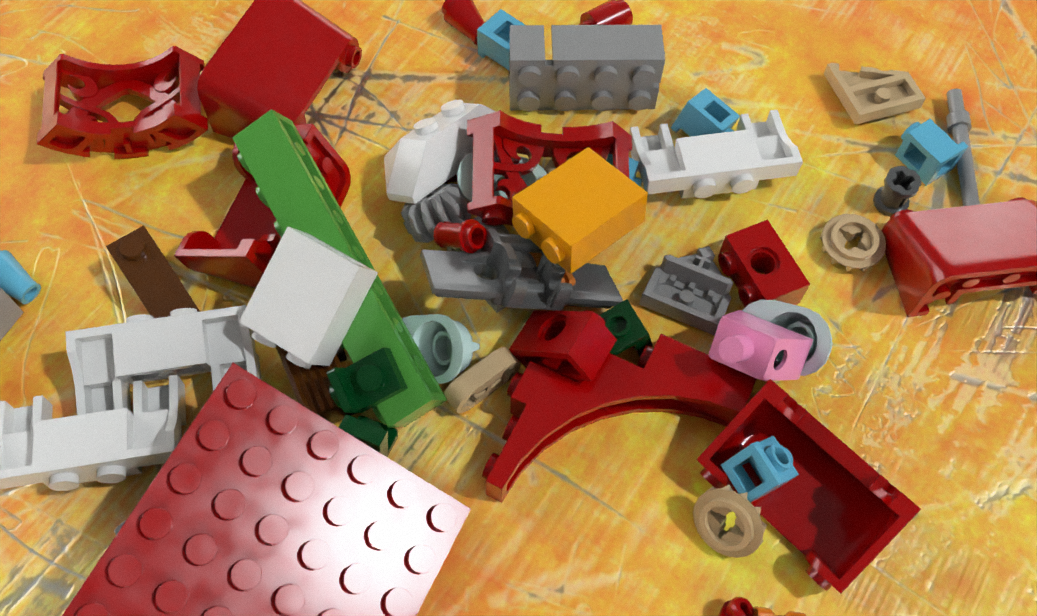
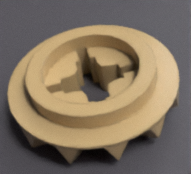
[820,214,886,272]
[693,485,767,558]

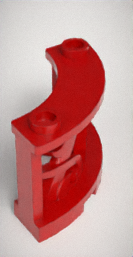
[37,46,208,159]
[467,110,632,226]

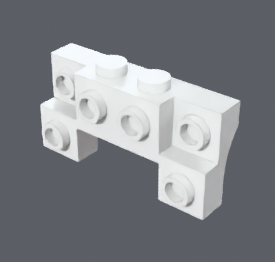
[629,110,803,199]
[65,305,261,415]
[0,374,186,491]

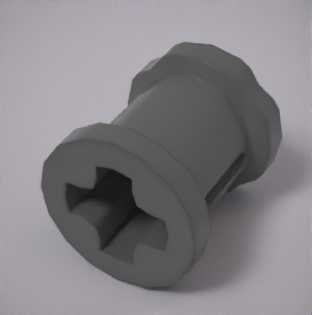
[873,166,922,217]

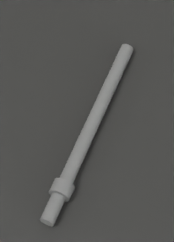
[946,89,980,206]

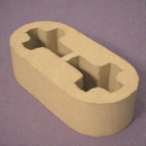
[444,347,521,413]

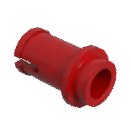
[433,219,487,253]

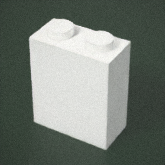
[239,227,378,369]

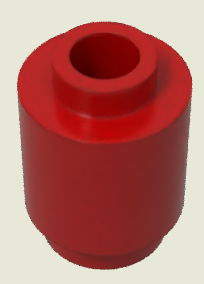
[579,0,633,25]

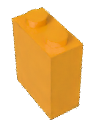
[512,147,648,274]

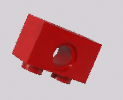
[718,219,810,307]
[509,310,617,382]

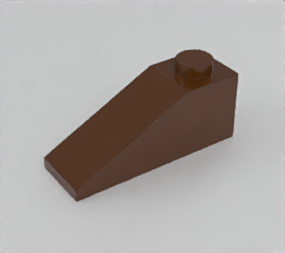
[106,225,200,318]

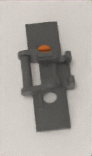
[420,227,623,311]

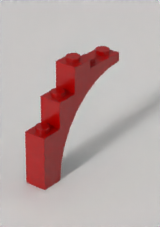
[482,334,757,503]

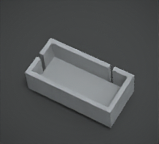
[509,25,665,111]

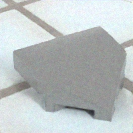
[639,246,733,335]

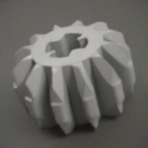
[401,183,471,243]

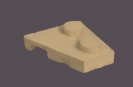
[824,63,926,125]

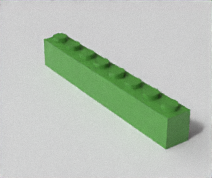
[232,109,447,428]

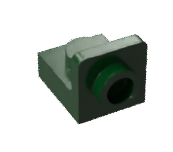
[600,299,654,357]
[327,347,408,413]
[339,414,398,457]

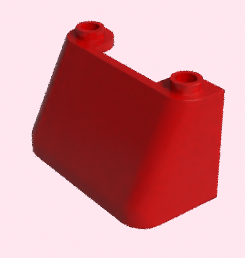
[197,0,362,139]
[174,124,351,289]
[881,197,1037,317]
[696,379,921,594]

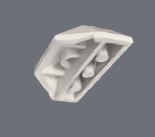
[384,100,496,204]

